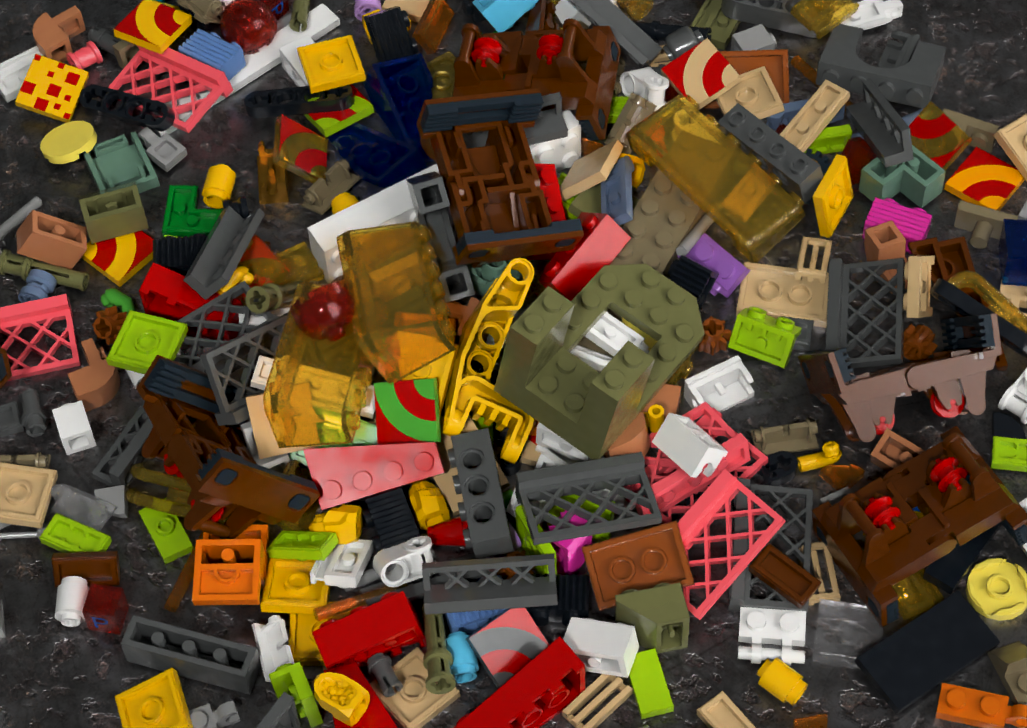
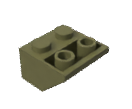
[78,181,149,244]
[615,582,690,654]

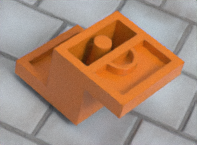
[192,524,269,606]

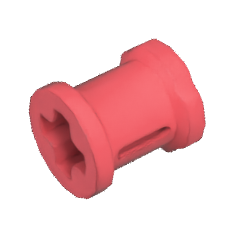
[66,40,103,70]

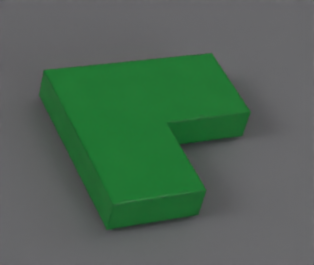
[162,185,223,237]

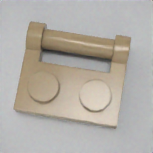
[903,255,935,318]

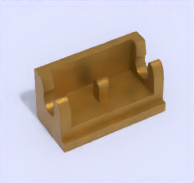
[257,137,289,205]

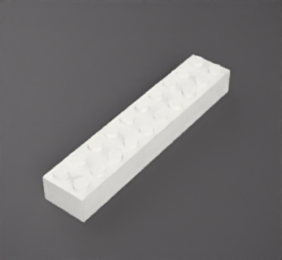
[307,110,581,287]

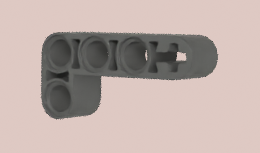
[721,0,833,38]

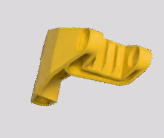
[442,258,534,464]

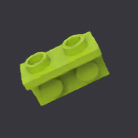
[728,307,802,368]
[269,661,323,728]

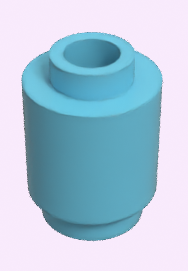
[446,631,479,684]

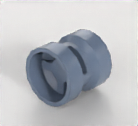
[18,269,57,303]

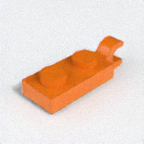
[935,683,1027,728]

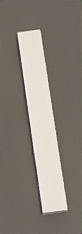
[153,3,340,137]

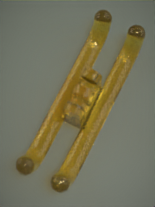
[948,270,1027,334]
[125,463,230,525]

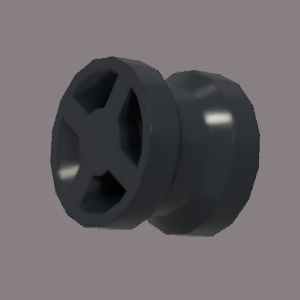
[222,196,249,219]

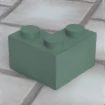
[859,145,946,208]

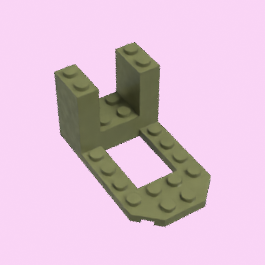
[494,264,705,460]

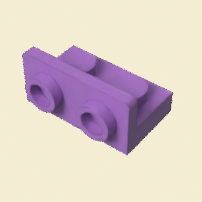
[677,233,750,298]

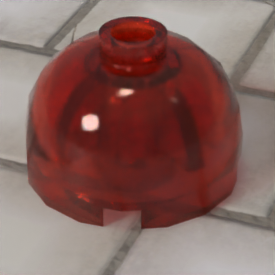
[220,0,277,55]
[290,282,355,342]

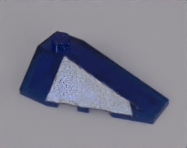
[362,53,436,166]
[327,123,427,188]

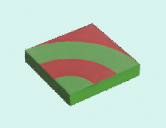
[374,378,441,445]

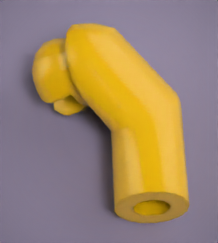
[217,266,254,295]
[643,404,665,433]
[797,441,842,473]

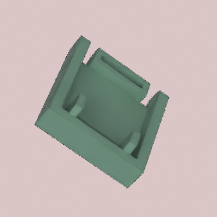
[82,131,160,193]

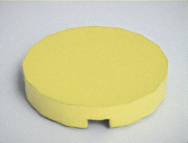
[40,121,97,164]
[965,558,1027,621]

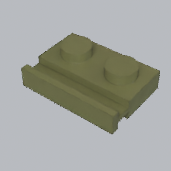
[691,0,741,51]

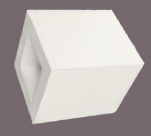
[52,400,97,455]

